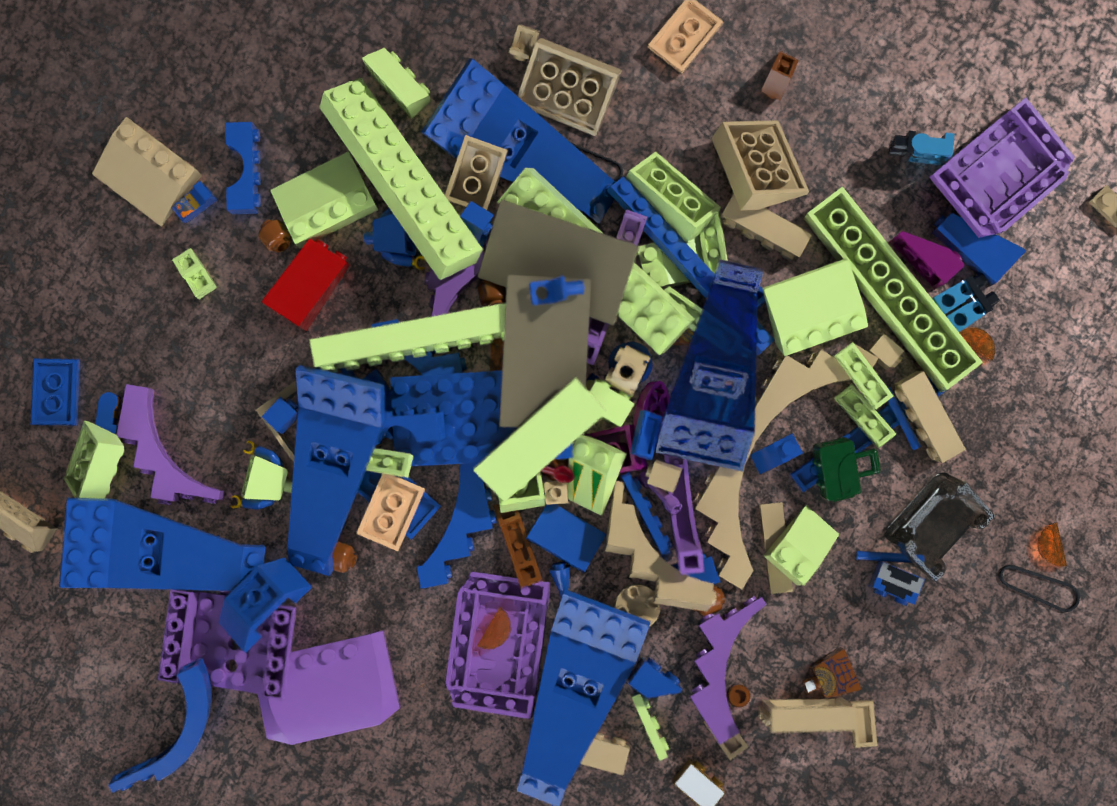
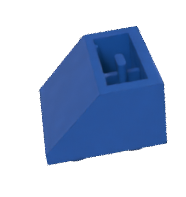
[627,657,682,698]

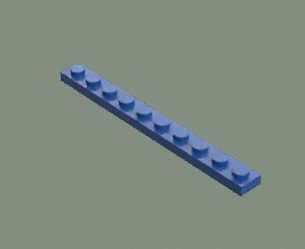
[607,176,775,355]

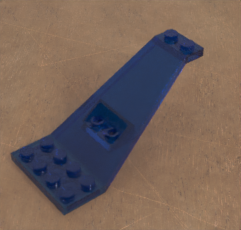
[655,259,764,472]

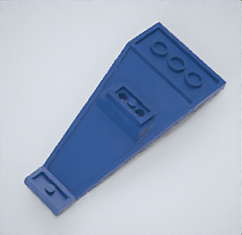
[421,58,615,224]
[287,365,385,576]
[59,498,266,591]
[516,589,651,806]

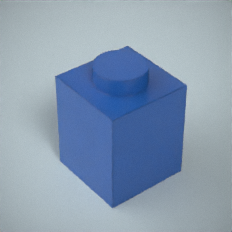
[261,397,298,434]

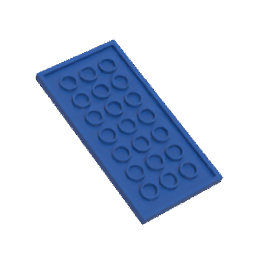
[390,371,574,466]

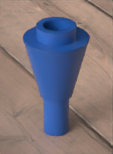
[549,562,570,599]

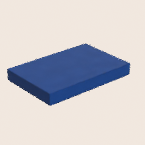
[31,358,80,426]
[526,504,607,573]

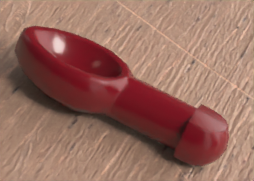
[540,464,575,483]

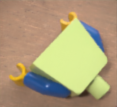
[230,440,293,510]

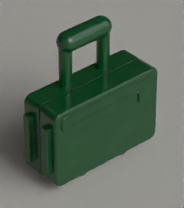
[813,437,881,502]

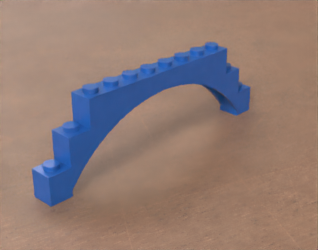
[371,319,497,589]

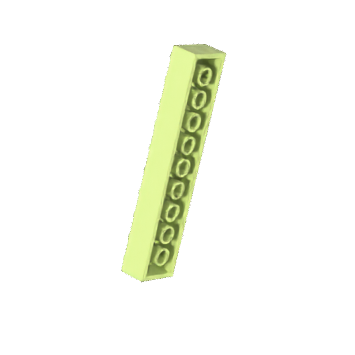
[319,77,483,280]
[497,168,695,355]
[803,186,983,392]
[310,303,506,373]

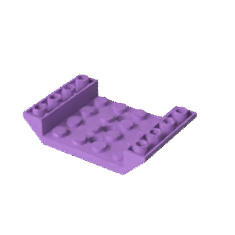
[158,590,296,701]

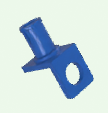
[529,276,585,305]

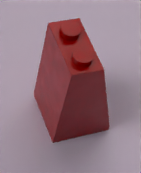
[262,238,350,331]

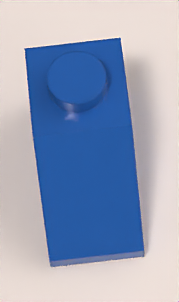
[750,433,803,474]

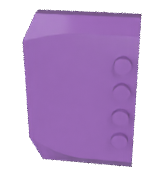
[929,98,1075,238]
[445,572,550,719]
[258,630,400,745]

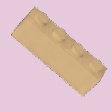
[721,193,813,261]
[894,371,966,463]
[580,732,630,775]

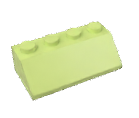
[626,152,721,244]

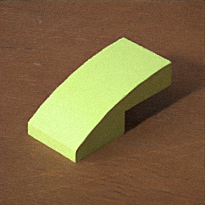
[172,248,217,300]

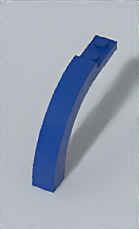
[108,657,212,793]

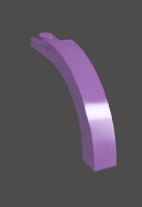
[587,209,648,365]
[661,418,704,574]

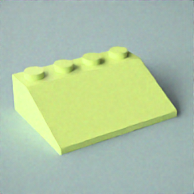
[270,151,378,249]
[763,258,868,356]

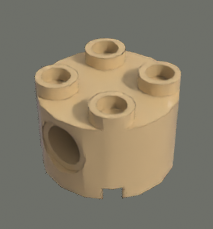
[605,345,651,397]
[614,583,660,627]

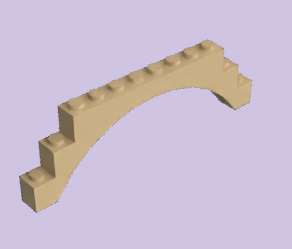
[692,344,878,590]

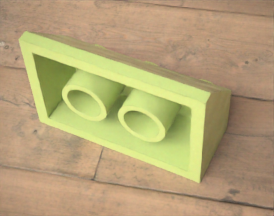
[362,48,431,119]
[64,421,124,499]

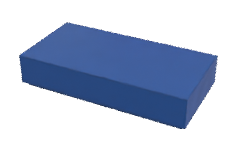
[630,410,662,460]

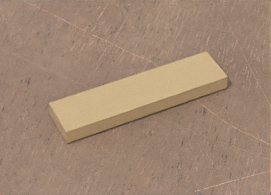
[759,502,793,594]

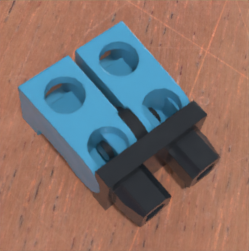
[888,131,955,166]
[932,274,1000,332]

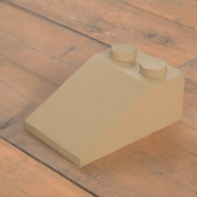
[445,135,508,211]

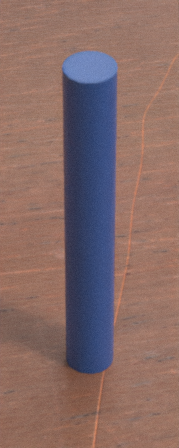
[888,387,921,450]
[856,551,925,564]

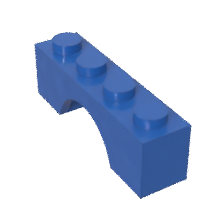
[225,122,261,214]
[376,408,446,445]

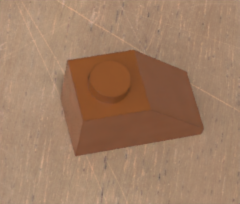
[761,51,799,101]

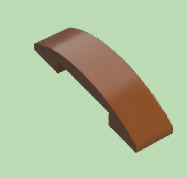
[493,504,542,588]

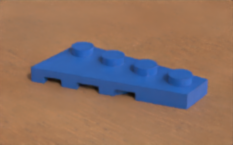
[621,472,673,562]

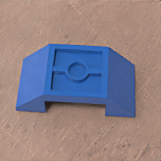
[218,557,312,653]

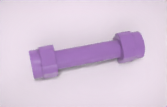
[638,470,682,515]

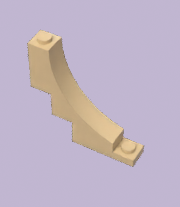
[605,481,716,611]

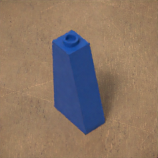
[932,213,1026,286]

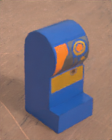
[172,181,217,223]
[95,392,123,435]

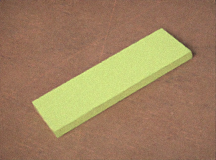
[473,377,607,502]

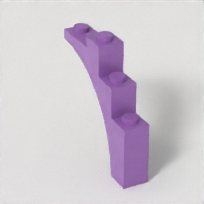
[424,233,491,317]
[117,384,225,505]
[690,596,766,745]

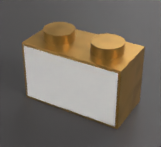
[672,759,726,806]

